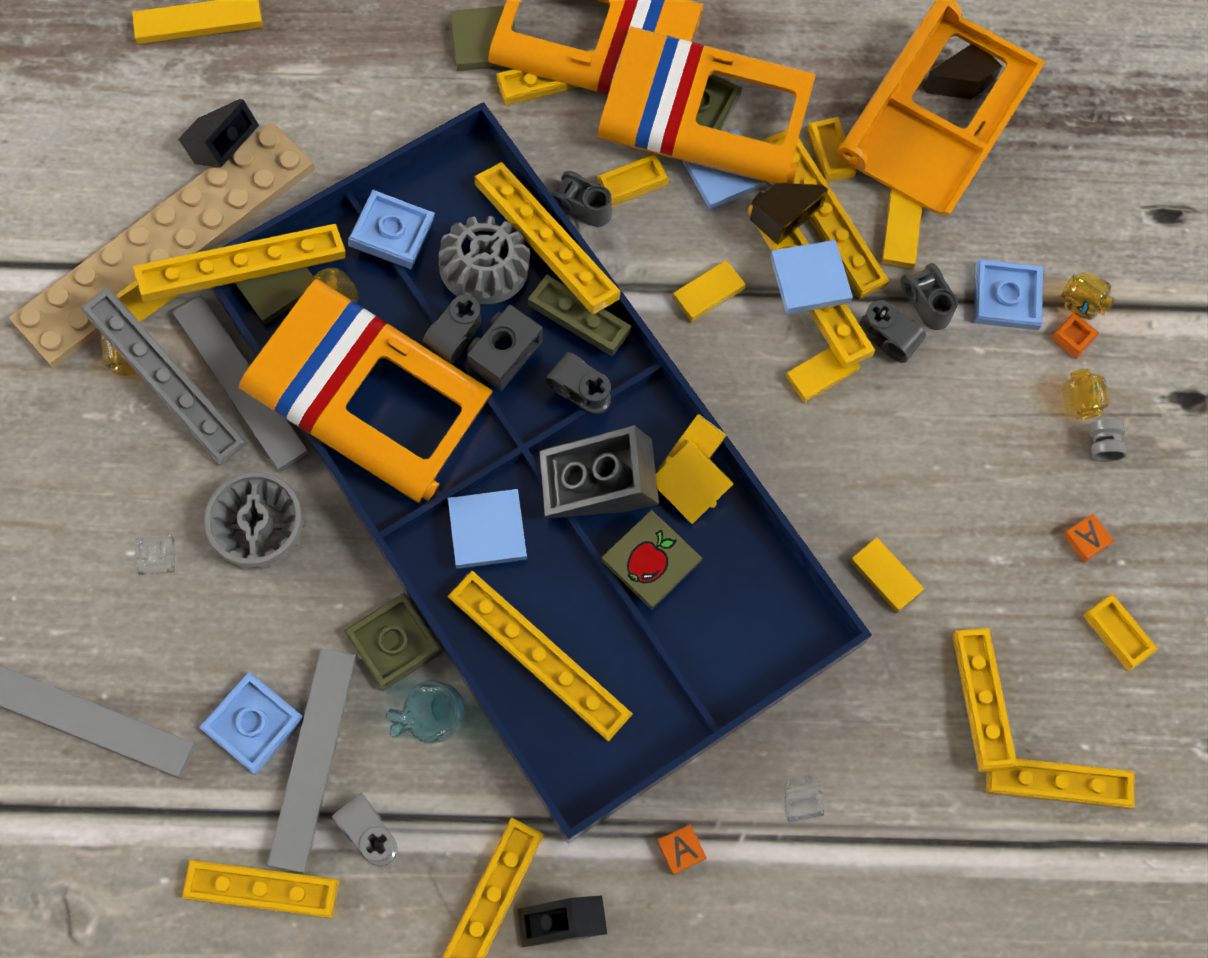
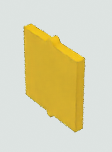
[656,440,734,524]

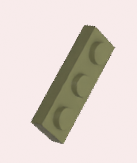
[528,275,631,357]

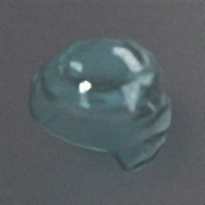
[386,680,465,744]

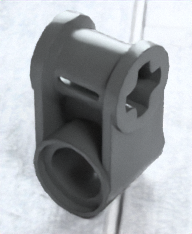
[551,171,612,227]
[901,263,958,330]
[422,295,482,364]
[859,300,926,363]
[545,352,611,415]

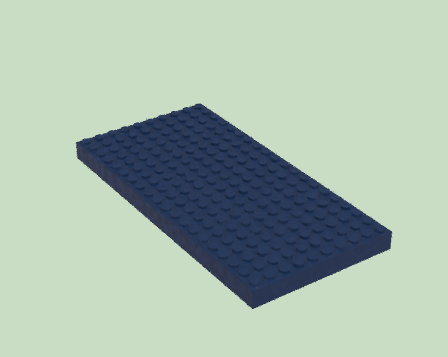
[210,102,872,844]

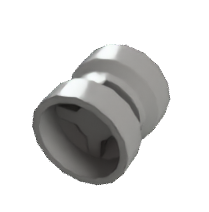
[1089,419,1127,462]

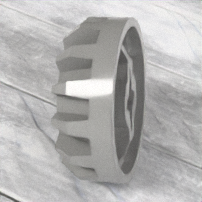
[439,216,530,304]
[204,472,305,570]

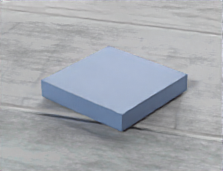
[682,129,767,210]
[348,190,435,269]
[770,240,853,314]
[973,259,1043,330]
[448,489,527,569]
[199,672,304,775]

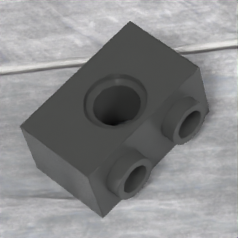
[467,305,543,391]

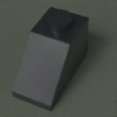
[178,99,259,168]
[518,895,607,947]

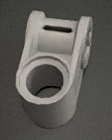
[332,792,398,866]

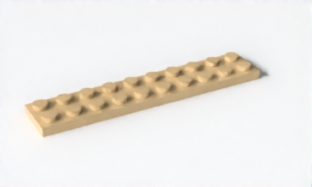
[9,121,315,369]

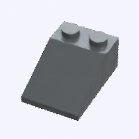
[540,425,659,518]

